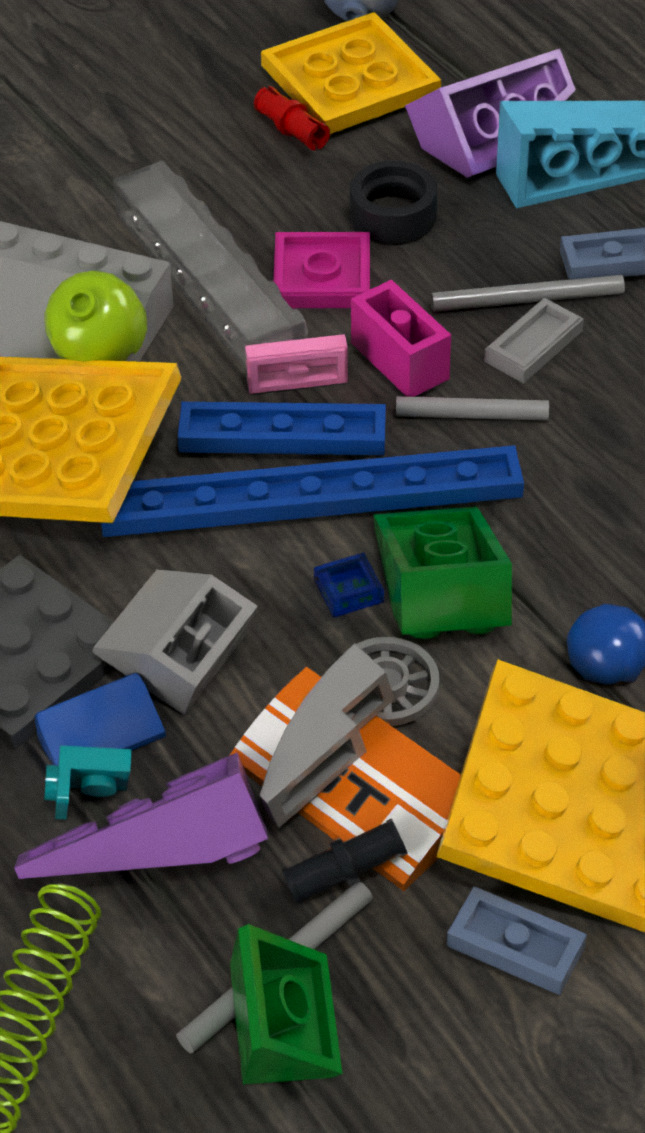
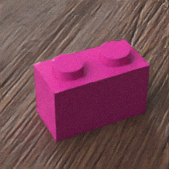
[351,279,451,397]

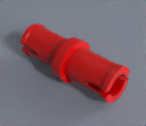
[254,86,330,151]

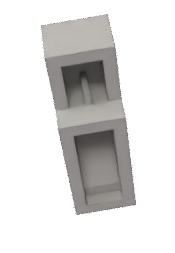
[259,643,394,828]

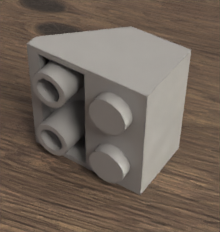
[92,569,258,715]

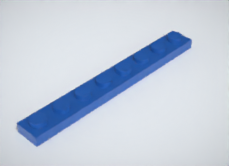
[101,445,524,537]

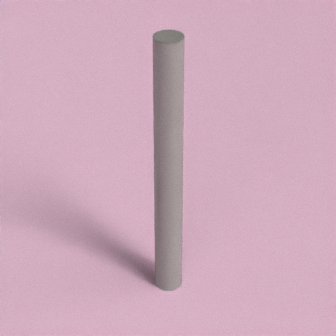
[431,274,625,312]
[176,882,373,1054]

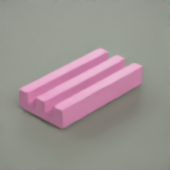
[245,334,348,394]

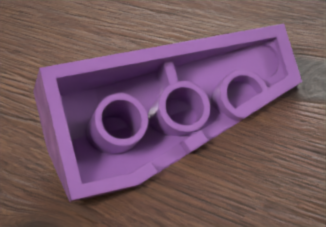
[405,48,576,178]
[14,753,268,879]

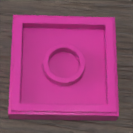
[273,232,370,308]

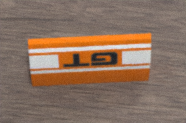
[229,666,461,891]

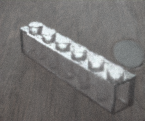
[113,160,308,374]

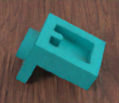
[44,745,131,820]

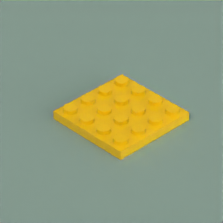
[0,357,182,523]
[436,659,645,933]

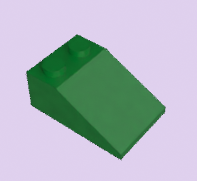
[374,507,512,638]

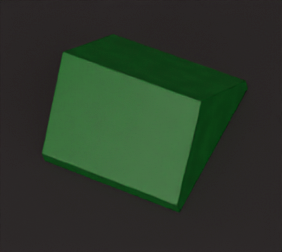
[230,924,343,1085]

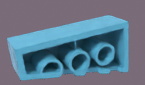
[496,101,645,208]

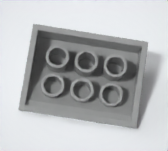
[0,221,174,362]

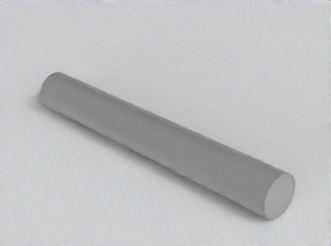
[396,396,549,421]

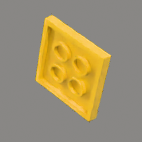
[261,12,441,134]

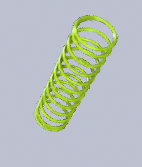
[0,884,101,1133]

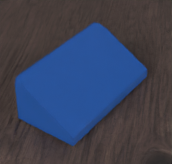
[34,673,166,765]

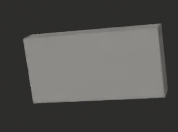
[484,298,584,384]

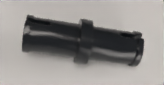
[282,818,408,905]

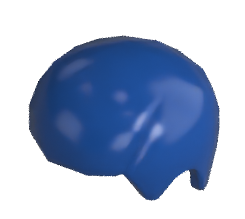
[566,604,645,685]

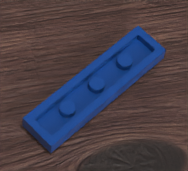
[178,401,386,455]

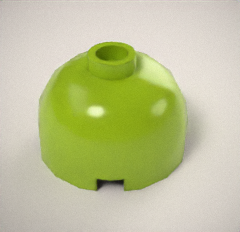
[44,270,148,362]

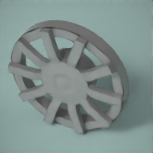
[356,637,439,727]

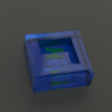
[314,552,384,618]

